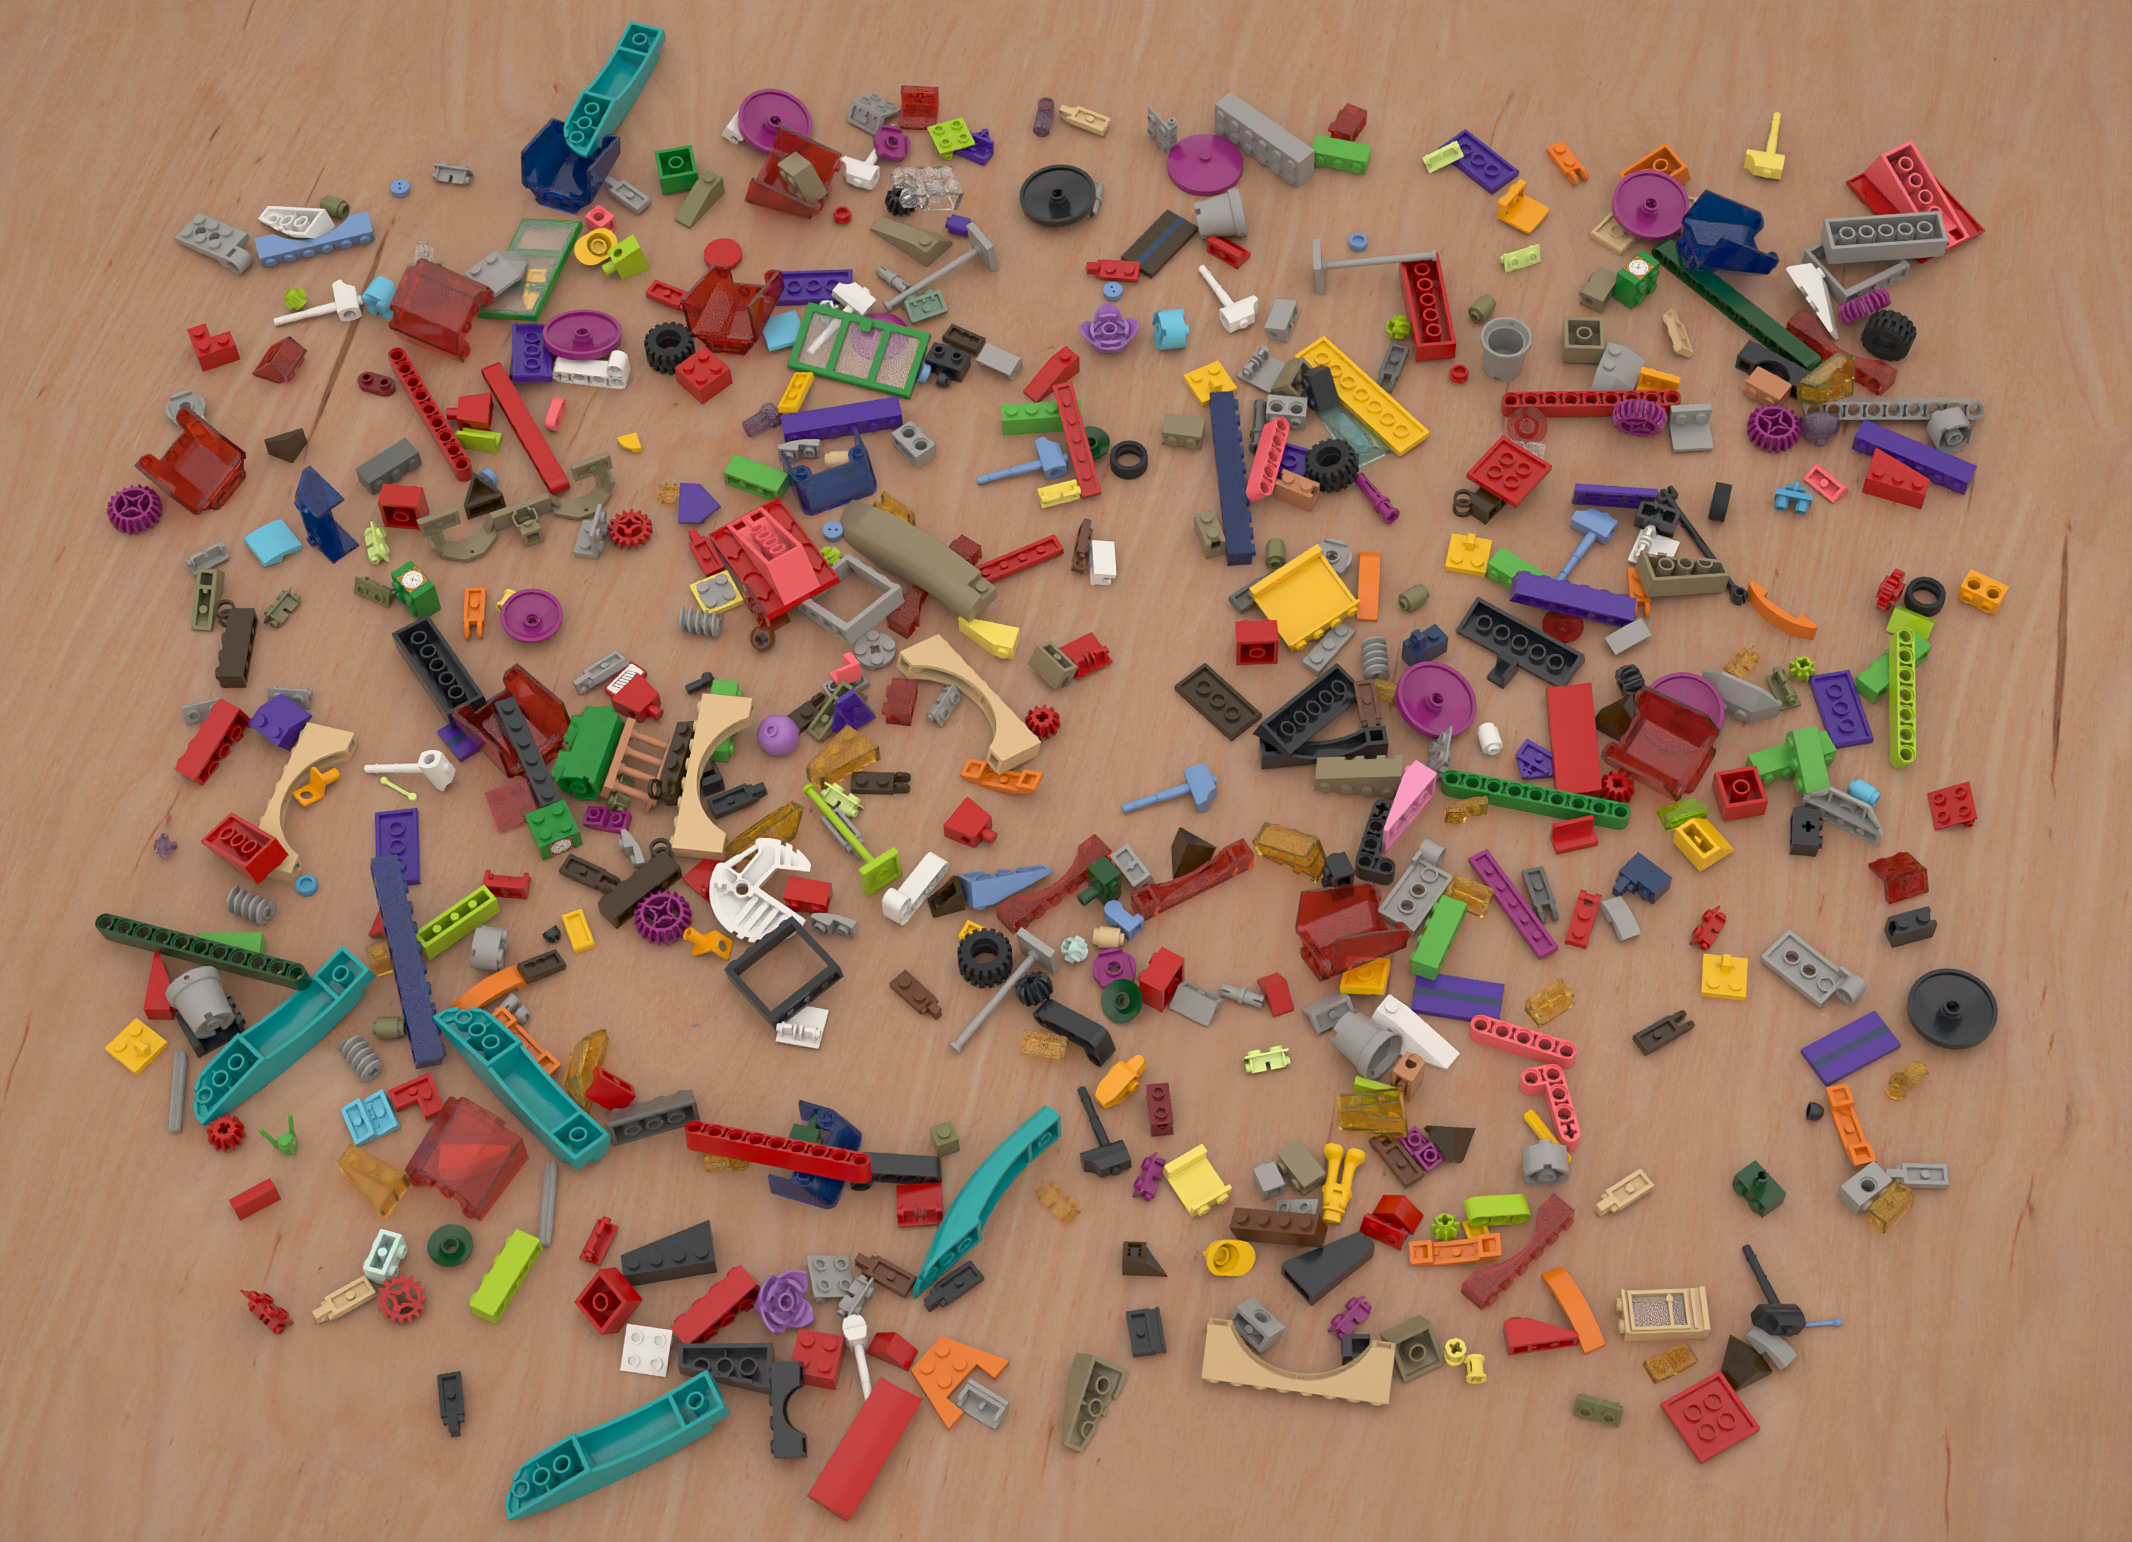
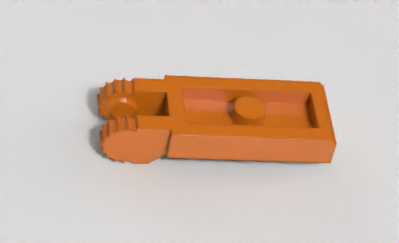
[1546,141,1589,185]
[1627,568,1651,617]
[463,587,487,639]

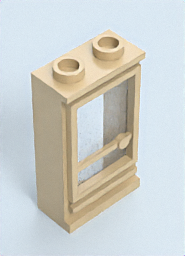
[1616,1286,1711,1342]

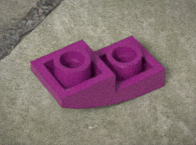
[583,806,633,834]
[1398,1125,1445,1173]

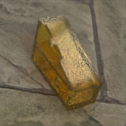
[1252,822,1326,884]
[1335,1087,1409,1138]

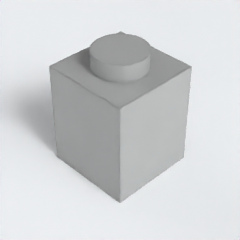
[1253,1161,1285,1202]

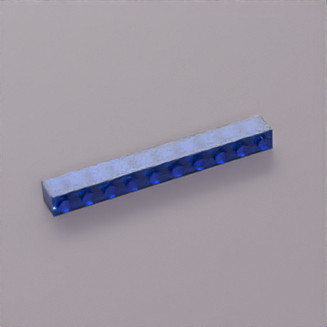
[1209,391,1256,566]
[370,854,446,1069]

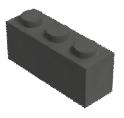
[356,438,422,495]

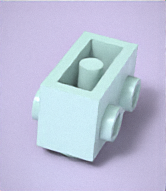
[363,1229,407,1285]

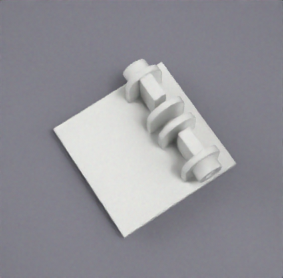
[1628,525,1680,564]
[775,1006,829,1049]
[620,1324,674,1377]

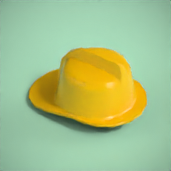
[574,228,618,266]
[1203,1240,1255,1276]

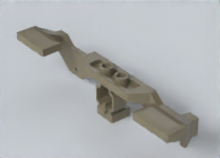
[417,451,616,562]

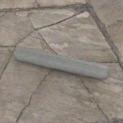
[168,1051,188,1133]
[538,1162,558,1247]

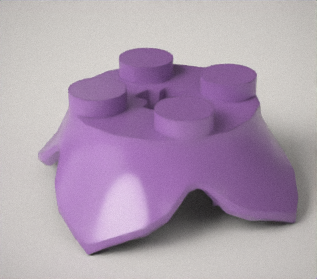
[1079,302,1140,354]
[754,1270,815,1334]

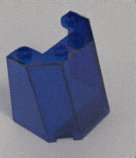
[521,118,620,214]
[1676,189,1780,276]

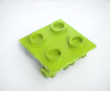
[927,117,975,160]

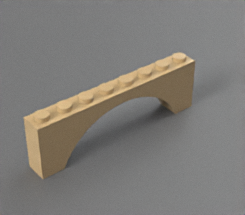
[896,634,1041,775]
[670,693,755,861]
[258,722,358,884]
[1201,1317,1396,1406]

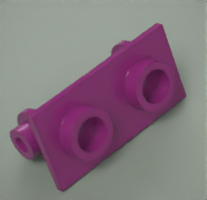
[1132,1152,1166,1201]
[1327,1295,1372,1341]

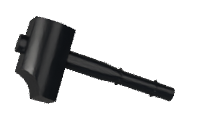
[1077,1086,1131,1178]
[1742,1245,1806,1337]

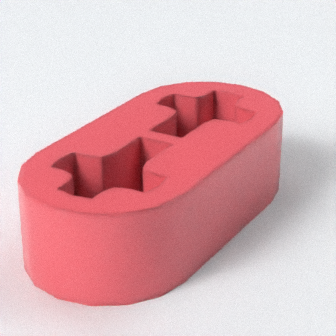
[545,397,566,432]

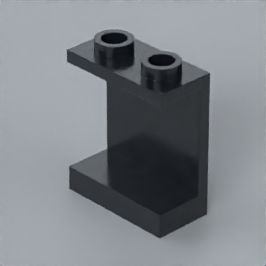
[175,996,246,1058]

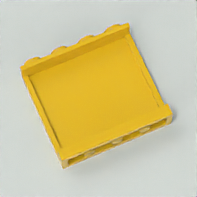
[1249,544,1360,652]

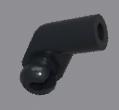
[685,672,715,695]

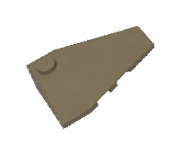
[870,216,953,268]
[1061,1353,1127,1453]

